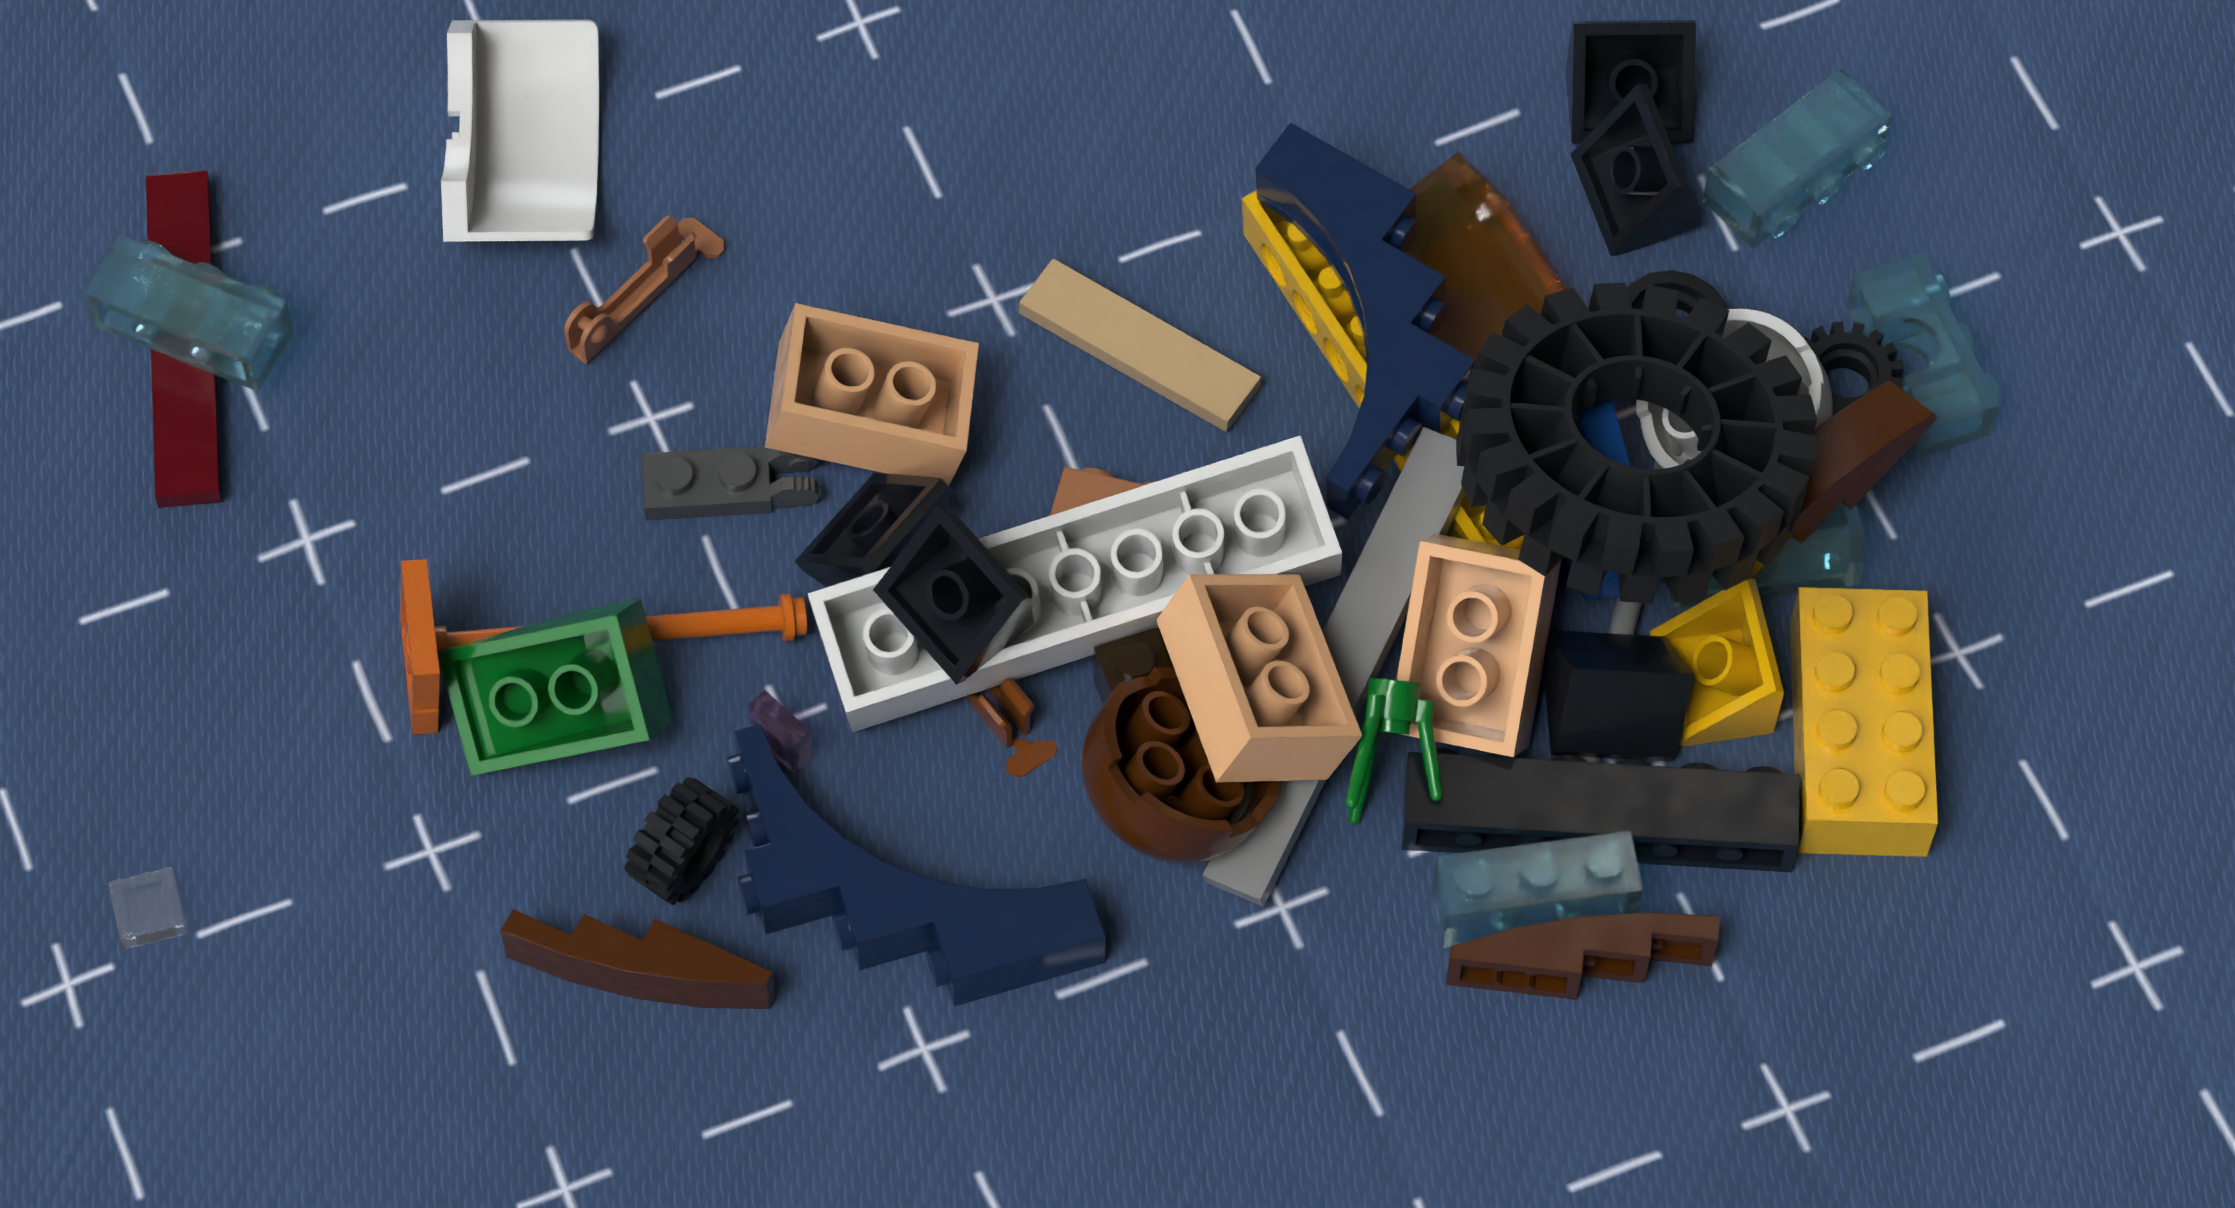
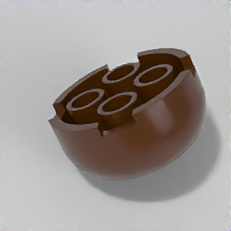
[1081,667,1282,864]

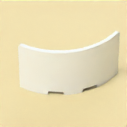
[441,19,599,242]

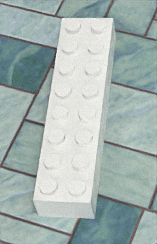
[808,436,1342,733]

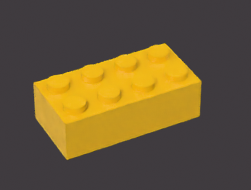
[1790,587,1938,857]

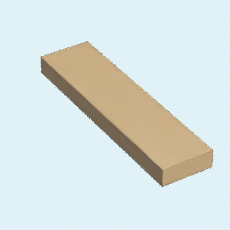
[1019,258,1261,433]

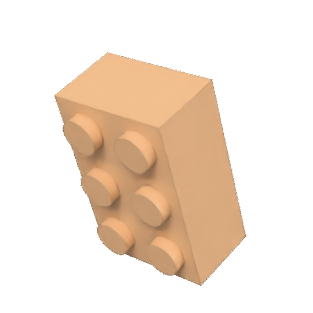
[765,303,979,487]
[1396,534,1561,757]
[1156,574,1362,782]

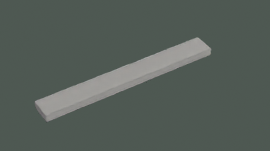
[1202,427,1465,907]

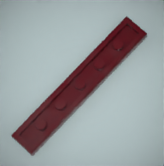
[146,170,222,508]

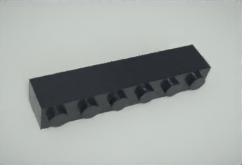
[1402,747,1799,873]

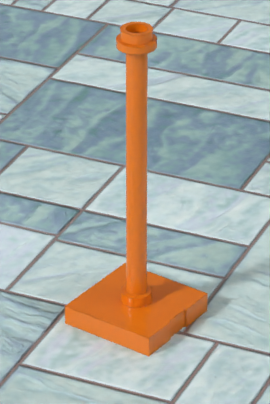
[400,559,807,735]

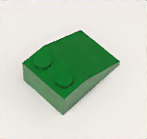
[437,598,674,776]

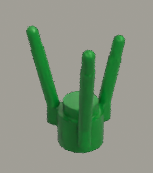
[1345,678,1443,825]

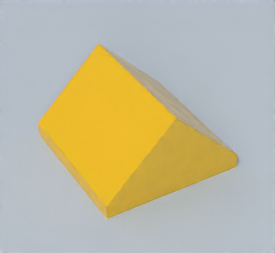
[1650,578,1784,747]

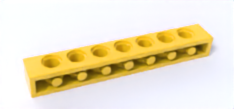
[1242,190,1524,550]

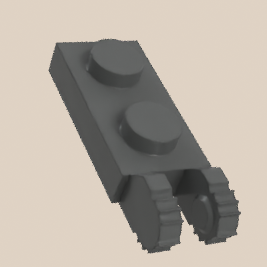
[642,446,821,521]

